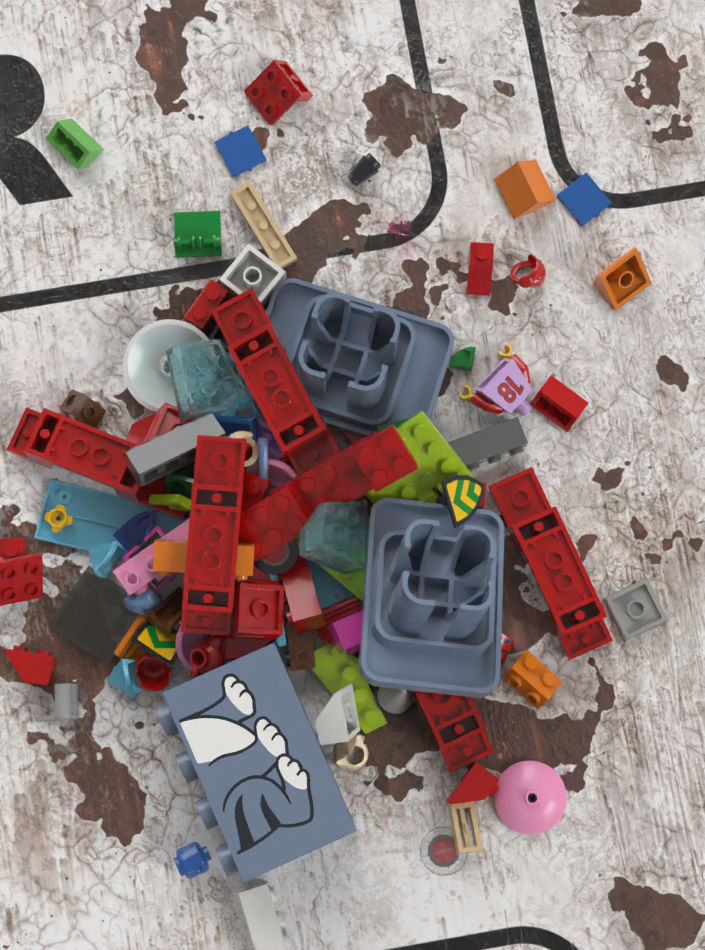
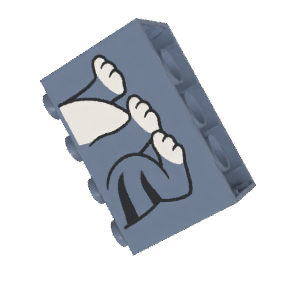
[156,643,357,883]

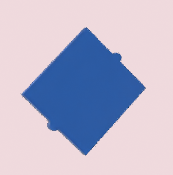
[215,125,267,178]
[557,172,612,227]

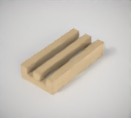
[448,802,483,855]

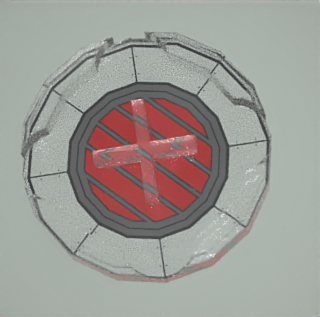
[420,826,468,876]

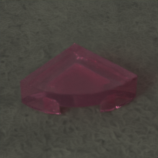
[387,220,412,236]

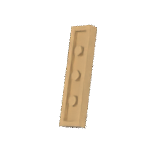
[230,181,297,269]

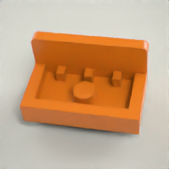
[502,650,563,709]

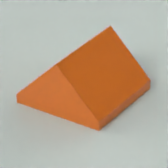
[494,160,556,220]
[593,247,652,310]

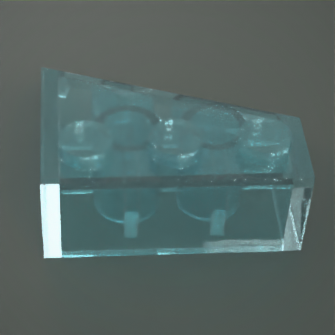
[166,339,256,421]
[299,500,368,575]

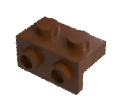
[146,587,183,637]
[284,622,316,672]

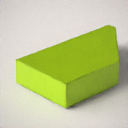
[149,494,191,511]

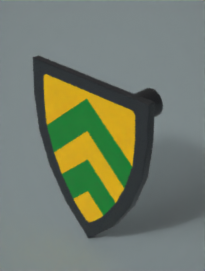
[436,475,485,528]
[131,621,178,667]

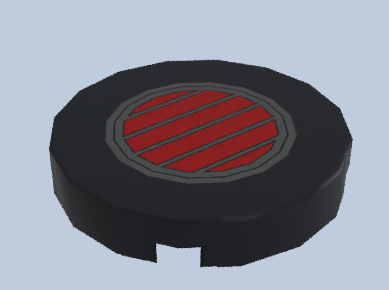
[254,538,300,575]

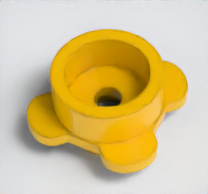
[44,504,73,533]

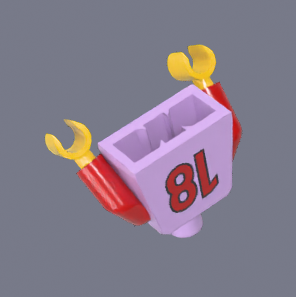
[458,344,532,416]

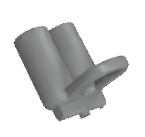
[35,683,79,728]

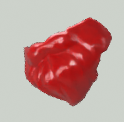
[510,254,546,288]

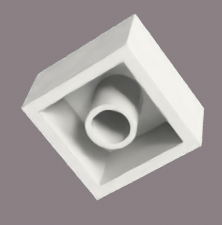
[219,243,286,307]

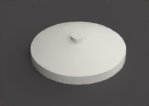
[122,319,218,412]

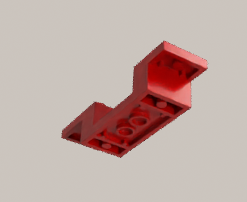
[211,288,340,475]
[6,407,187,521]
[238,424,419,561]
[180,435,247,636]
[488,467,613,661]
[414,691,495,773]

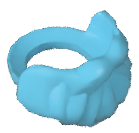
[89,541,124,578]
[109,659,141,698]

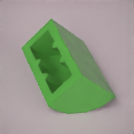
[46,119,104,170]

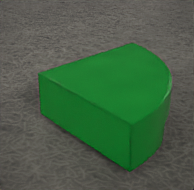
[448,347,476,371]

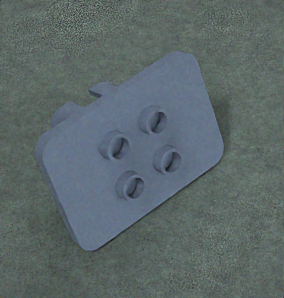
[243,278,454,437]
[359,498,504,698]

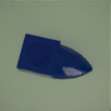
[113,510,157,552]

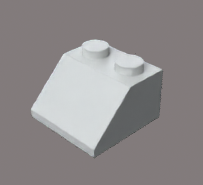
[314,683,360,745]

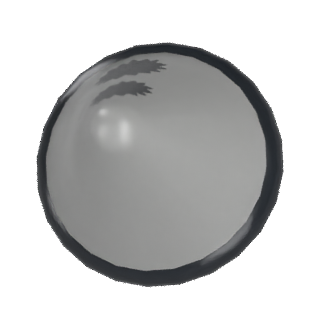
[375,686,414,716]

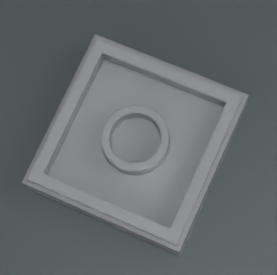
[603,577,668,642]

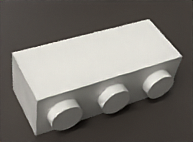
[239,882,292,950]

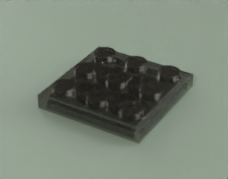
[48,566,139,666]

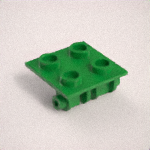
[174,211,222,258]

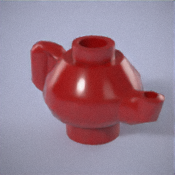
[189,635,226,680]

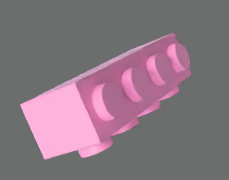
[113,518,190,595]

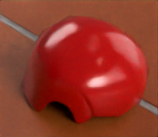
[135,653,172,692]

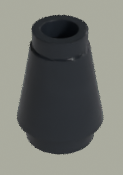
[347,153,381,187]

